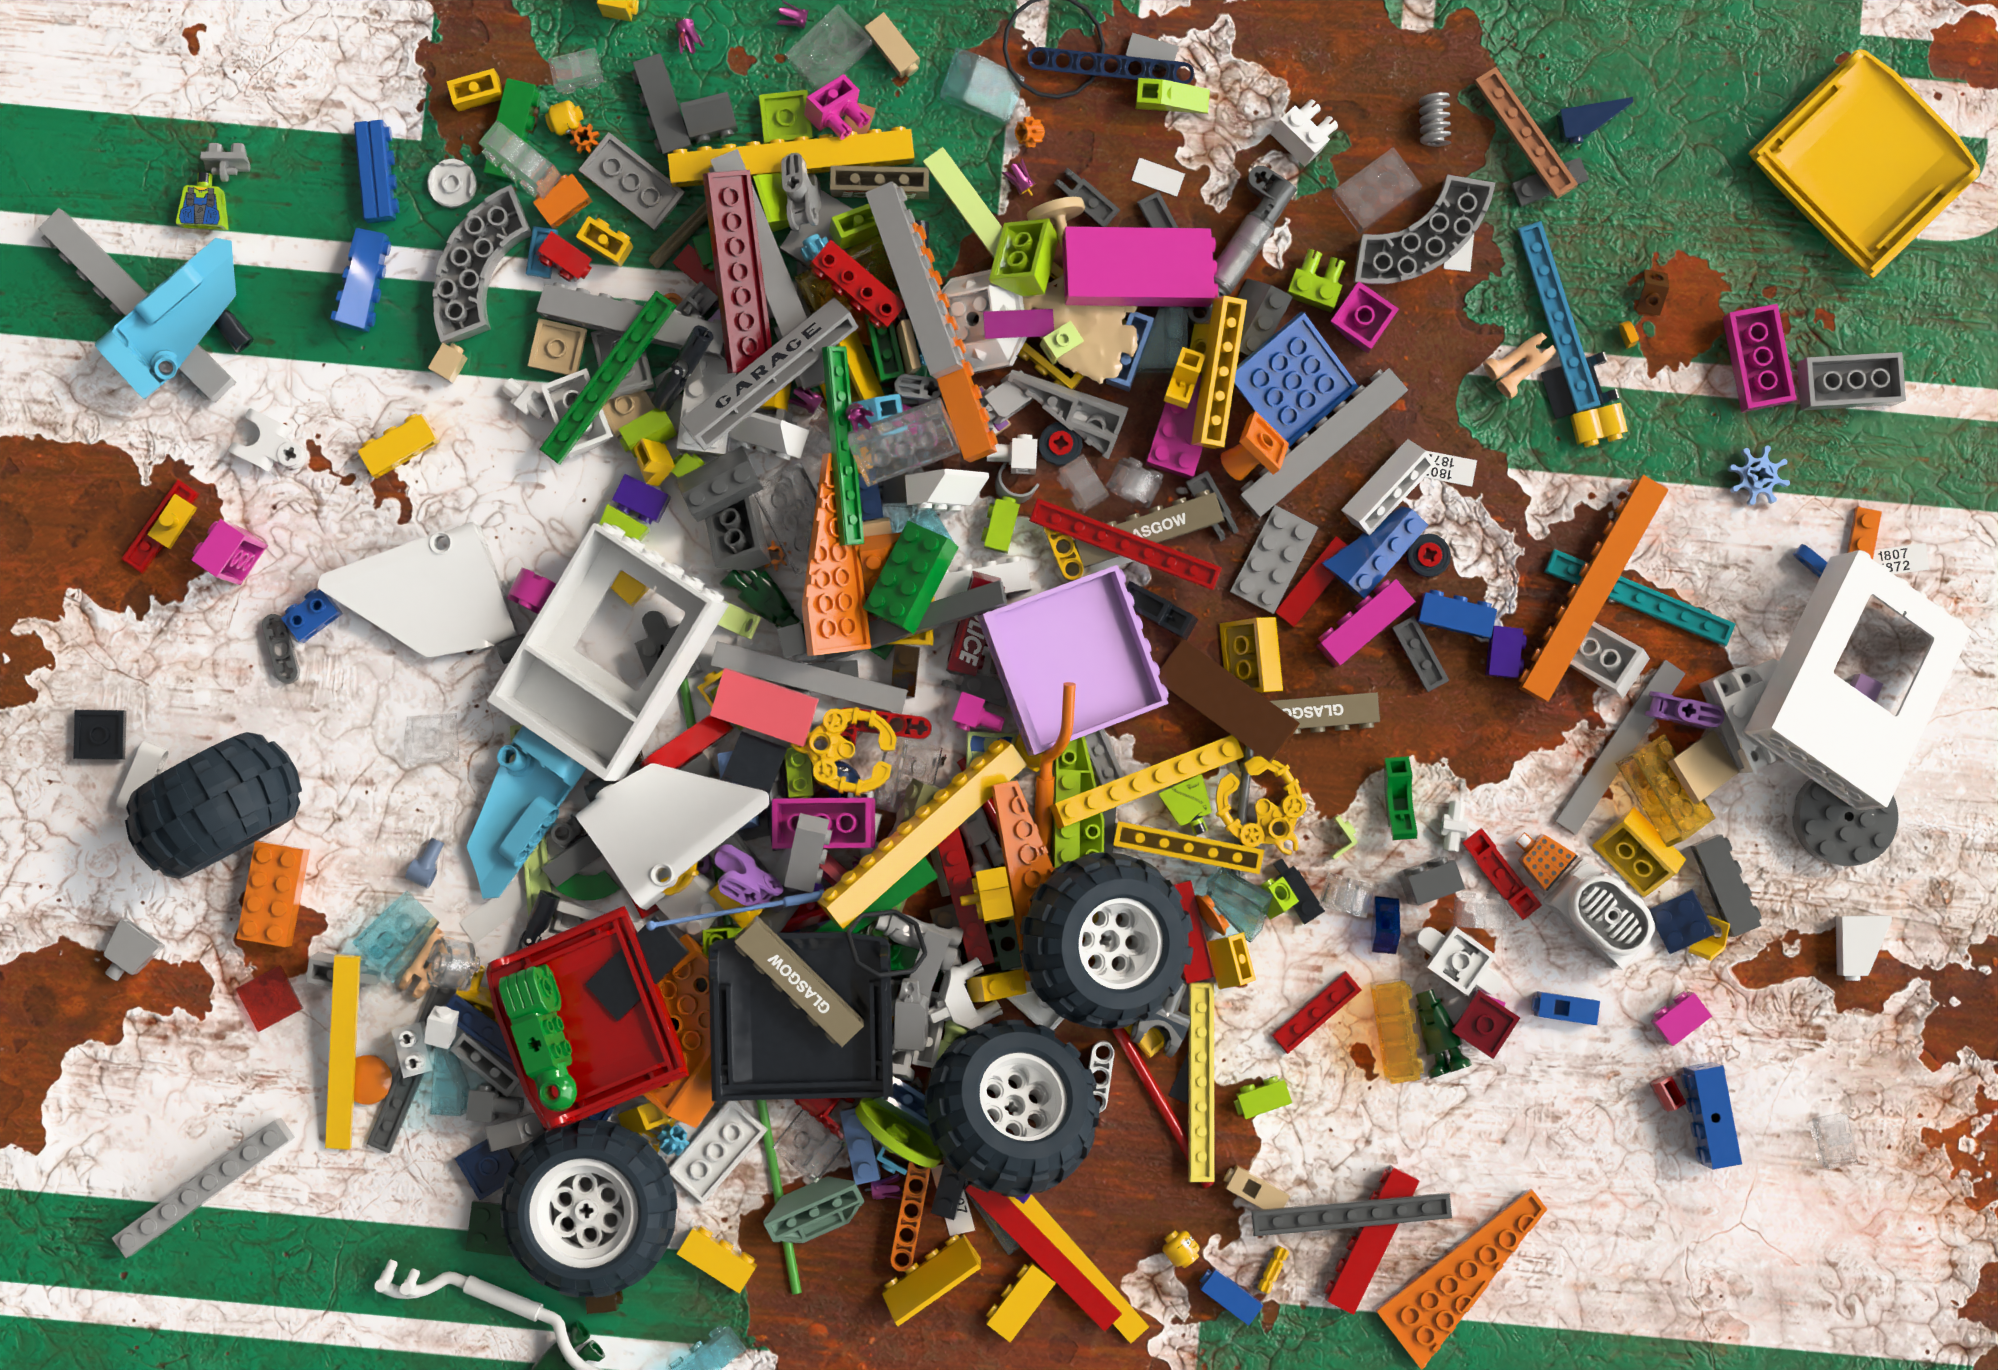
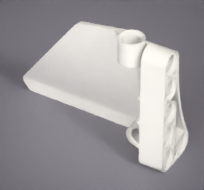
[317,521,519,658]
[575,764,769,910]

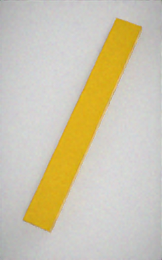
[325,954,361,1150]
[1008,1194,1149,1343]

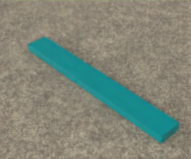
[1544,549,1736,647]

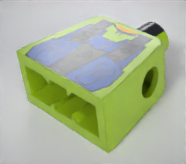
[176,172,228,230]

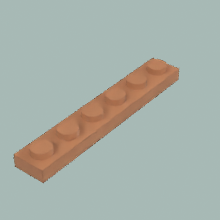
[1475,67,1578,200]

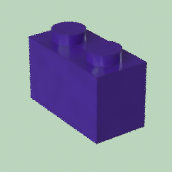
[612,474,671,525]
[1485,626,1526,679]

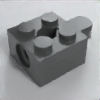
[634,611,703,680]

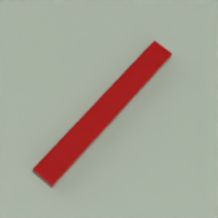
[1029,498,1222,590]
[965,1185,1122,1332]

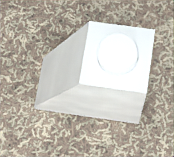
[1836,915,1892,981]

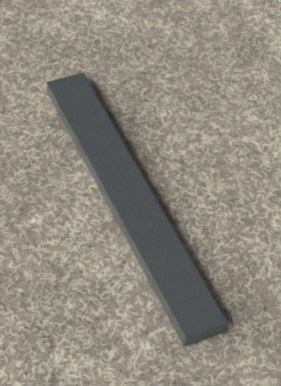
[824,580,1007,662]
[541,751,717,887]
[367,961,468,1153]
[1251,1192,1452,1236]

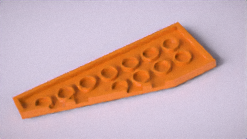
[802,453,871,656]

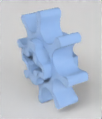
[1728,446,1790,506]

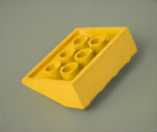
[882,1234,981,1326]

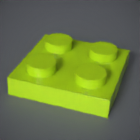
[759,90,813,144]

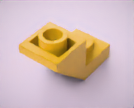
[617,1101,670,1133]

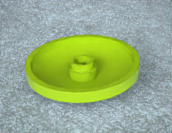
[855,1098,944,1168]

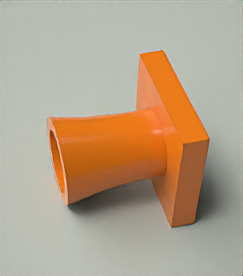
[1221,411,1289,481]

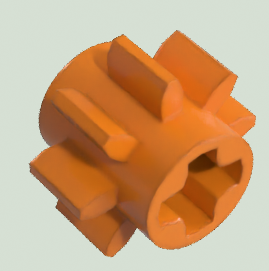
[1015,116,1045,148]
[570,123,600,154]
[764,540,790,571]

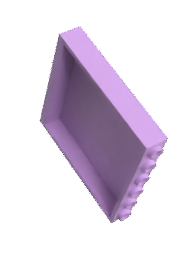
[977,565,1168,756]

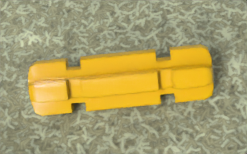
[1257,1246,1289,1294]

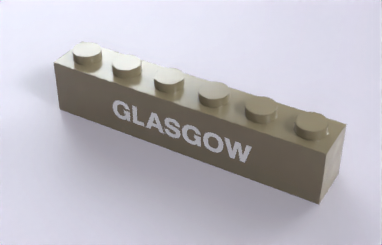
[1075,490,1225,568]
[1270,692,1380,734]
[734,916,864,1047]

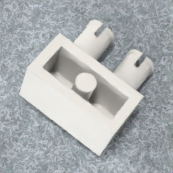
[1270,99,1338,167]
[987,434,1037,475]
[391,1021,439,1078]

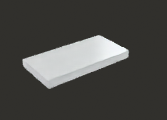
[669,1101,768,1205]

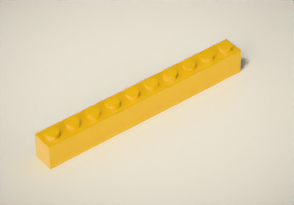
[668,127,914,187]
[817,738,1027,929]

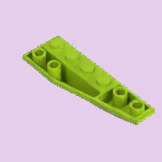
[1050,736,1104,869]

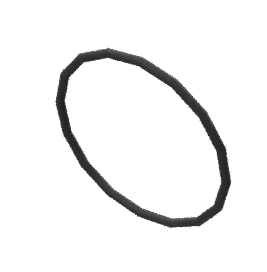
[1002,0,1105,99]

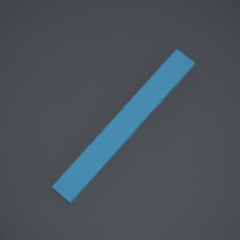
[1518,221,1601,413]

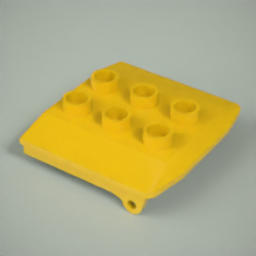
[1748,49,1980,279]

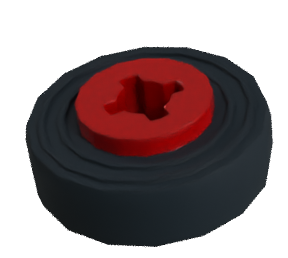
[1039,422,1082,466]
[1406,533,1451,578]

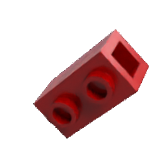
[535,231,592,282]

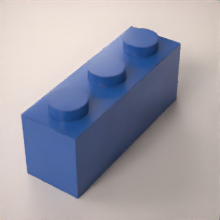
[1416,589,1497,639]

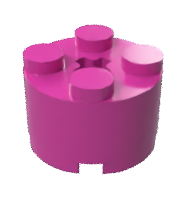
[507,567,556,614]

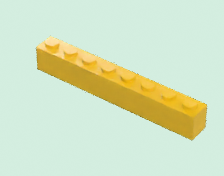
[1050,735,1244,829]

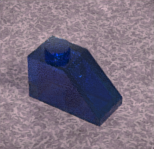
[1371,896,1401,954]

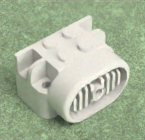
[1699,659,1781,773]
[1543,859,1655,970]

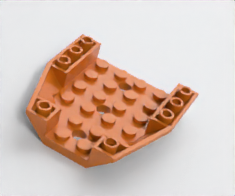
[643,934,716,1128]

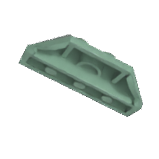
[763,1176,864,1243]

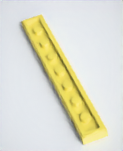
[1188,983,1214,1182]

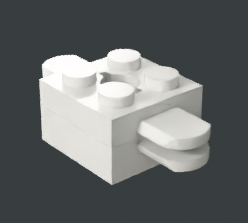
[1416,926,1503,996]

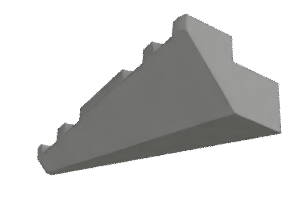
[1008,370,1128,459]

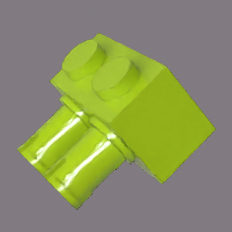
[1287,249,1345,313]

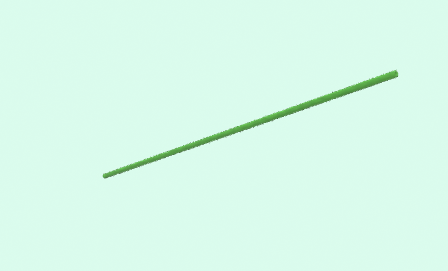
[679,679,802,1295]

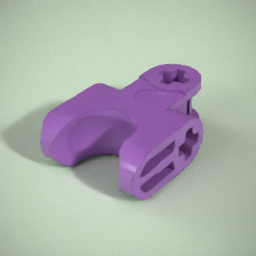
[1645,691,1725,729]
[714,844,783,906]

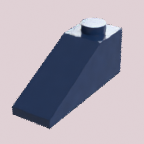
[1556,97,1633,145]

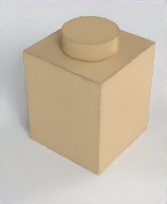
[428,343,468,383]

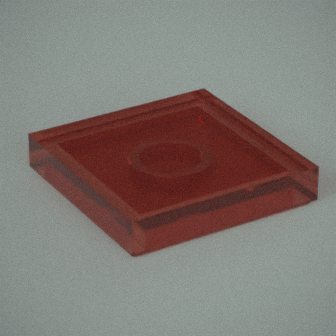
[236,965,304,1032]

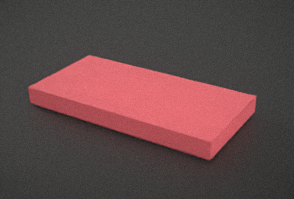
[710,668,819,747]

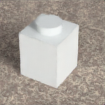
[424,1005,459,1049]

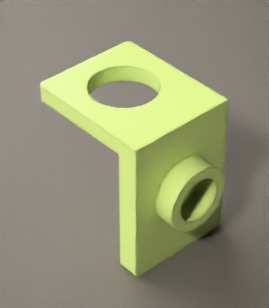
[1040,321,1084,365]
[717,600,761,639]
[1330,815,1358,859]

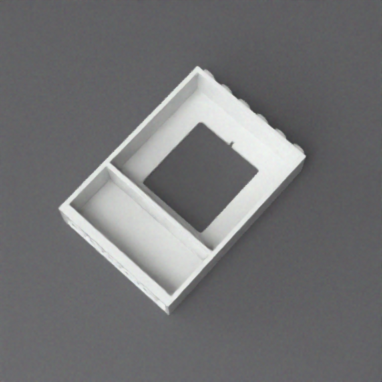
[487,522,729,781]
[1744,550,1972,811]

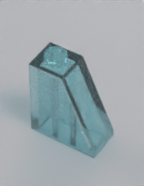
[1206,867,1273,943]

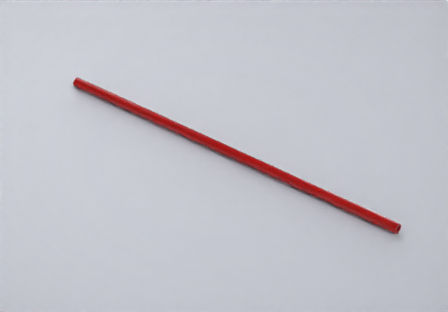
[957,757,1214,1189]

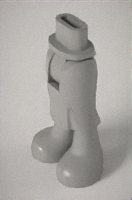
[959,807,1004,877]
[874,910,963,972]

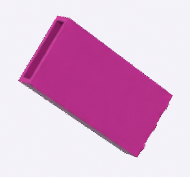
[1062,227,1218,307]

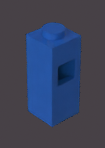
[1531,991,1600,1026]
[1199,1267,1263,1326]

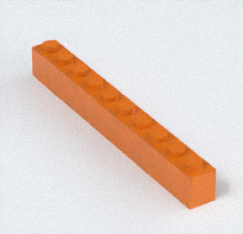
[912,222,998,462]
[1518,475,1669,703]

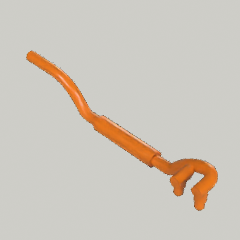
[1034,682,1076,854]

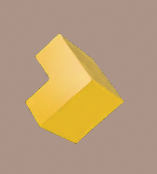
[633,438,675,486]

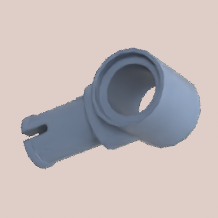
[405,837,444,889]

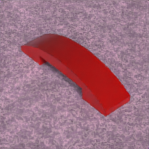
[1462,828,1542,920]

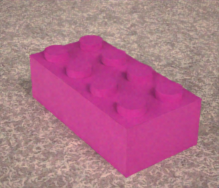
[1723,304,1797,413]
[1145,376,1203,480]
[192,519,268,585]
[1316,579,1416,668]
[772,798,875,849]

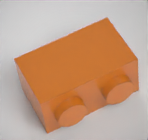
[533,174,593,229]

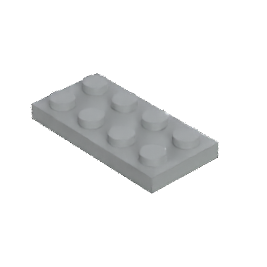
[579,132,686,232]
[1230,505,1318,614]

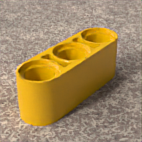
[1043,527,1084,582]

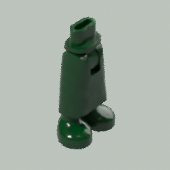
[719,568,801,628]
[1415,989,1472,1079]
[530,1320,605,1370]

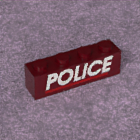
[946,571,1005,676]

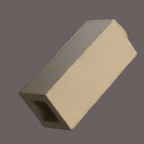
[865,12,920,78]
[1223,1164,1290,1209]

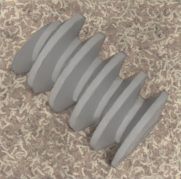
[1419,92,1451,147]

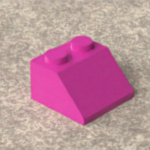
[1331,281,1399,354]

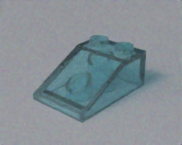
[940,47,1025,124]
[352,890,440,983]
[430,1043,470,1116]

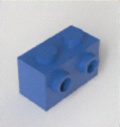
[281,589,343,643]

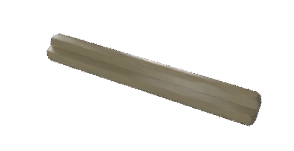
[649,201,708,269]

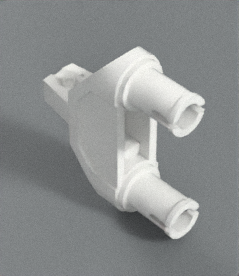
[928,957,1003,1029]

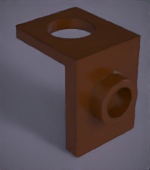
[1636,269,1669,316]

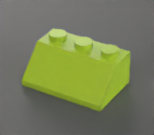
[989,218,1059,296]

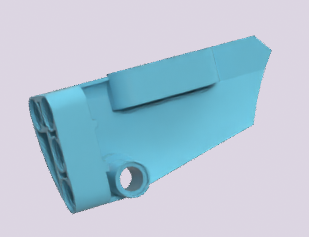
[95,238,236,399]
[466,725,587,899]

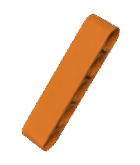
[891,1161,931,1271]

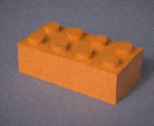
[236,841,310,947]

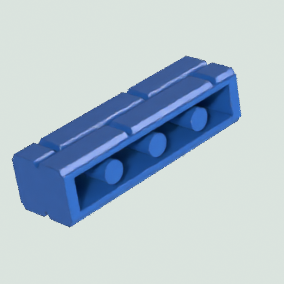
[354,120,400,223]

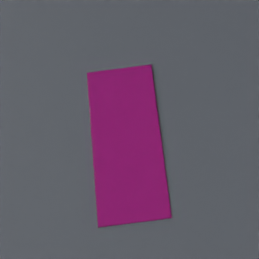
[983,309,1054,339]

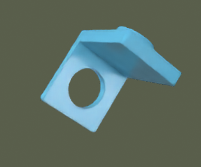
[876,1146,908,1175]

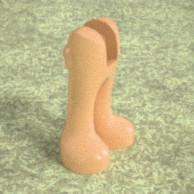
[1483,333,1556,399]
[399,923,465,999]

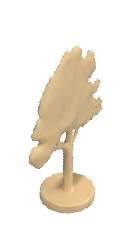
[1022,197,1138,384]

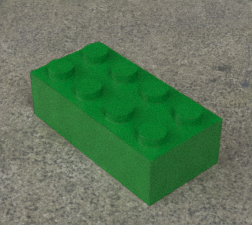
[863,521,959,634]

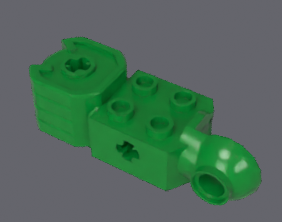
[499,964,577,1112]

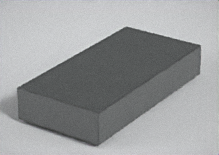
[1137,191,1178,228]

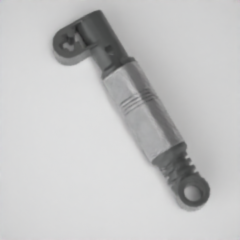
[1187,166,1297,326]

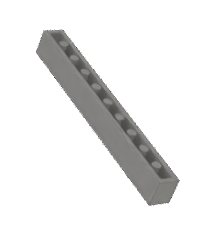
[708,149,825,391]
[38,208,236,402]

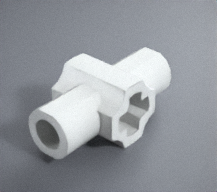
[502,378,550,420]
[1440,801,1469,852]

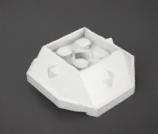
[941,269,1027,374]

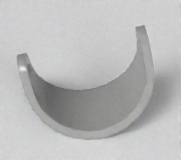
[995,462,1039,504]

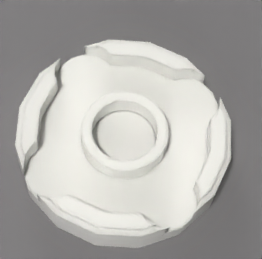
[427,159,477,208]

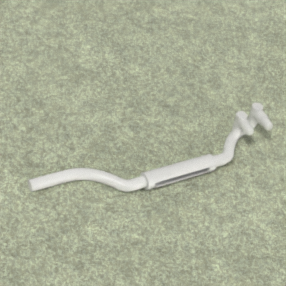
[375,1259,603,1370]

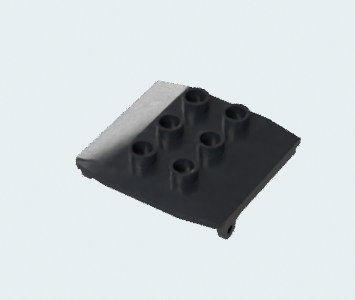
[708,931,893,1104]

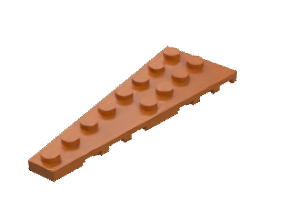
[991,780,1095,981]
[1376,1188,1547,1370]

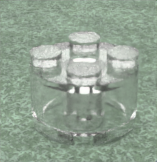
[1106,457,1163,509]
[1319,872,1375,918]
[427,938,480,992]

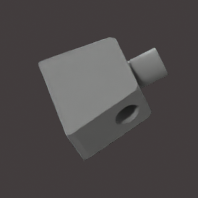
[103,918,165,981]

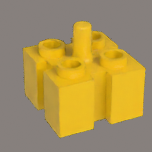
[960,867,1014,924]

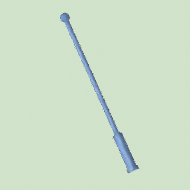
[646,889,824,931]

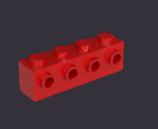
[810,239,905,330]

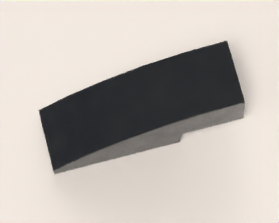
[1126,581,1198,641]

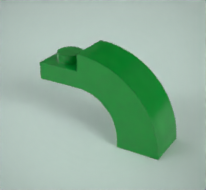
[1384,756,1418,840]

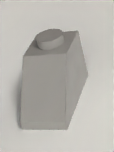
[484,1113,544,1152]

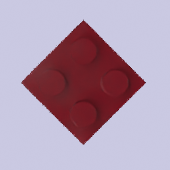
[1451,990,1520,1059]

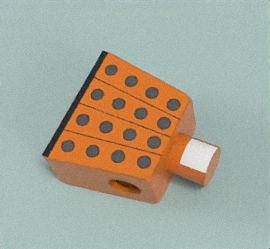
[1515,832,1578,891]

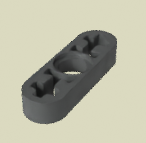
[262,614,300,684]

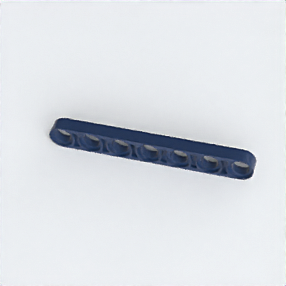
[1028,47,1194,84]

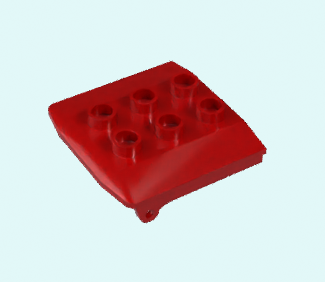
[486,906,689,1130]

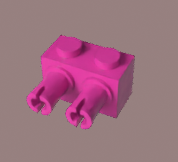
[804,74,871,140]
[952,692,1005,732]

